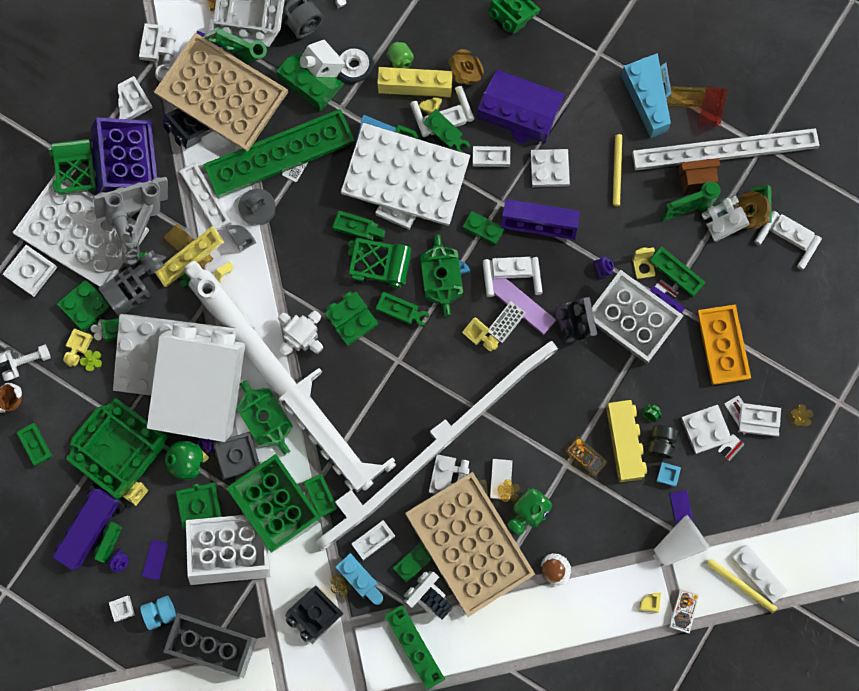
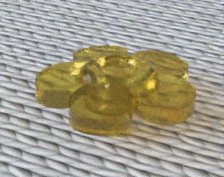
[792,404,813,426]
[497,479,520,502]
[330,575,351,597]

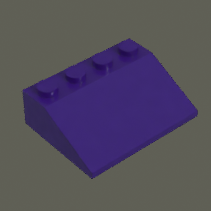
[477,70,565,143]
[91,117,157,194]

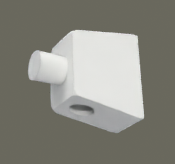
[300,40,345,77]

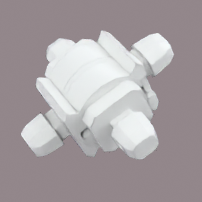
[278,311,323,356]

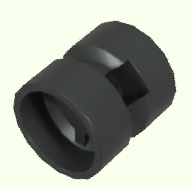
[648,425,678,459]

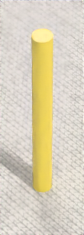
[613,134,622,207]
[706,559,777,614]

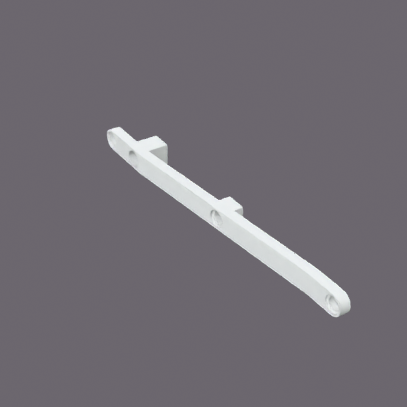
[316,341,558,551]

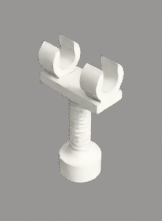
[0,344,51,381]

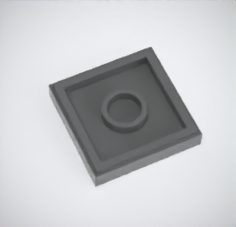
[212,432,260,480]

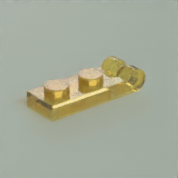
[164,224,214,269]

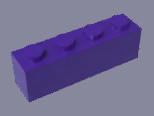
[501,199,580,240]
[53,489,120,570]

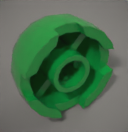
[165,440,204,480]

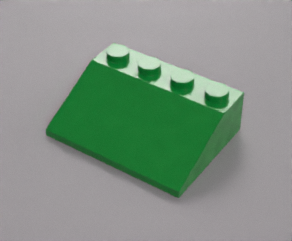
[227,454,322,553]

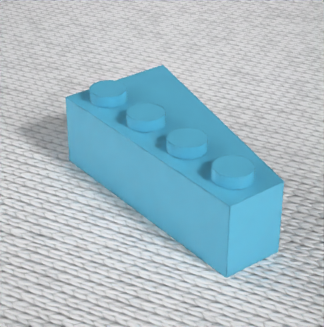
[621,53,671,138]

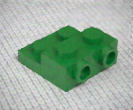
[488,0,540,34]
[325,292,379,347]

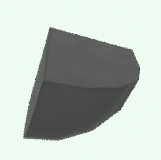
[226,225,257,252]

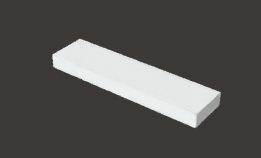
[179,162,232,232]

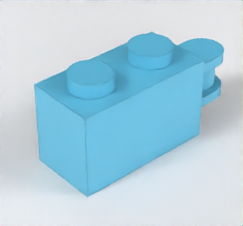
[336,553,383,605]

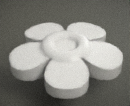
[91,319,105,341]

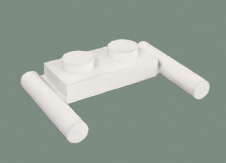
[410,86,474,137]
[754,211,822,270]
[482,257,543,297]

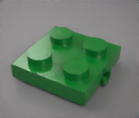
[57,280,112,332]
[176,482,222,530]

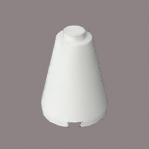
[653,515,710,566]

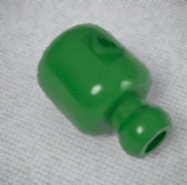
[507,488,552,536]

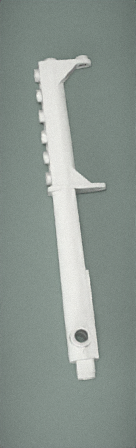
[184,261,396,492]

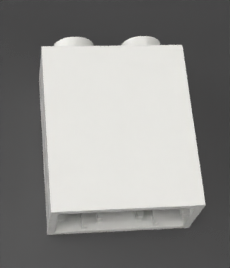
[147,323,245,442]

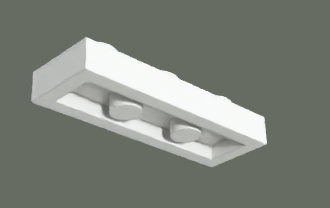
[731,544,788,604]

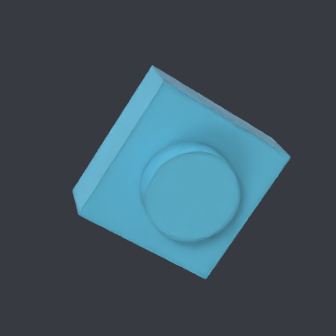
[656,462,681,487]

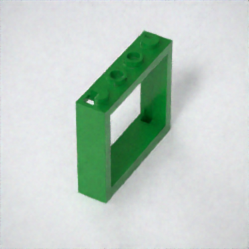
[385,605,445,690]

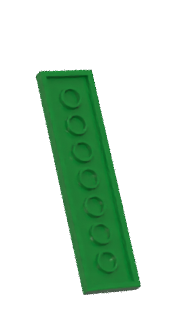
[204,109,355,198]

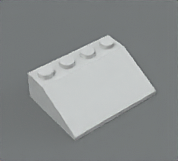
[592,270,683,364]
[186,515,271,585]

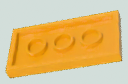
[697,304,751,385]

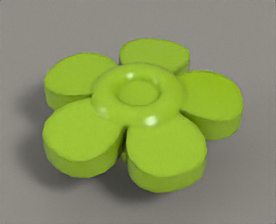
[80,350,102,372]

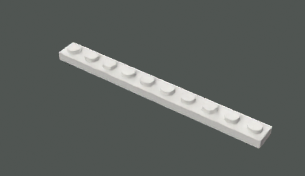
[632,128,820,171]

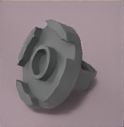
[238,188,276,225]

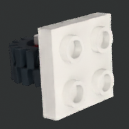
[403,571,453,620]

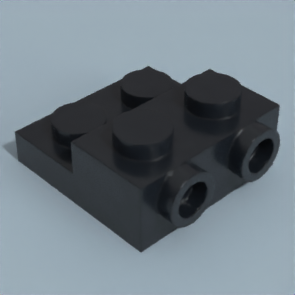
[163,108,213,149]
[555,297,597,344]
[285,585,344,645]

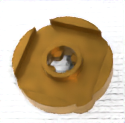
[448,49,484,85]
[734,192,771,230]

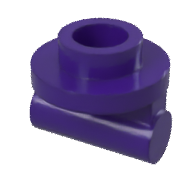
[594,257,614,279]
[197,438,216,453]
[105,548,129,572]

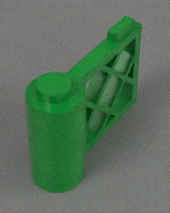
[204,27,267,64]
[49,139,96,195]
[661,181,721,222]
[349,238,412,289]

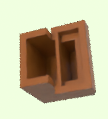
[679,158,720,195]

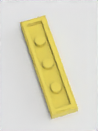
[155,226,224,287]

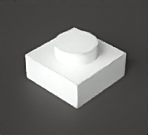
[109,596,135,622]

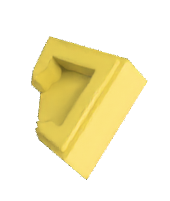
[419,98,442,115]
[214,262,234,283]
[638,592,661,613]

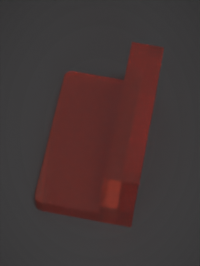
[698,86,728,126]

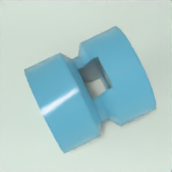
[140,596,176,630]

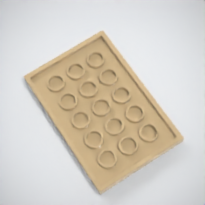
[154,33,288,152]
[405,472,535,617]

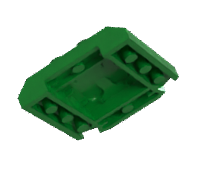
[66,398,168,499]

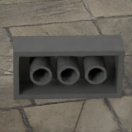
[163,613,257,678]

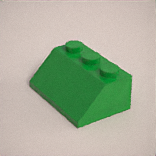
[276,52,344,111]

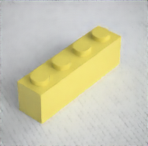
[378,67,452,97]
[606,400,647,483]

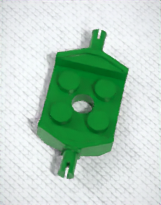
[420,235,463,317]
[236,380,293,456]

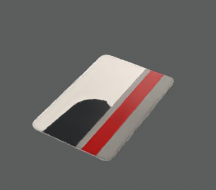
[655,280,679,299]
[718,434,744,461]

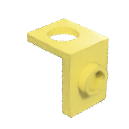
[632,247,656,280]
[122,482,148,506]

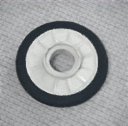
[337,45,374,82]

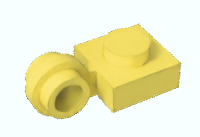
[462,317,499,351]
[63,329,93,367]

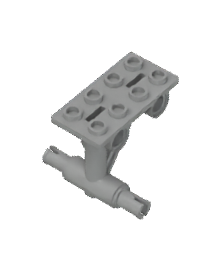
[93,177,168,269]

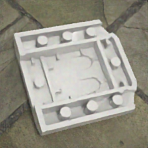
[209,0,284,47]

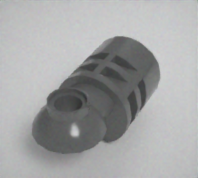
[282,0,324,39]
[99,250,167,316]

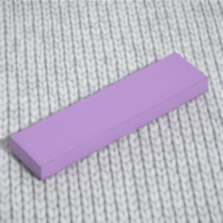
[492,278,556,335]

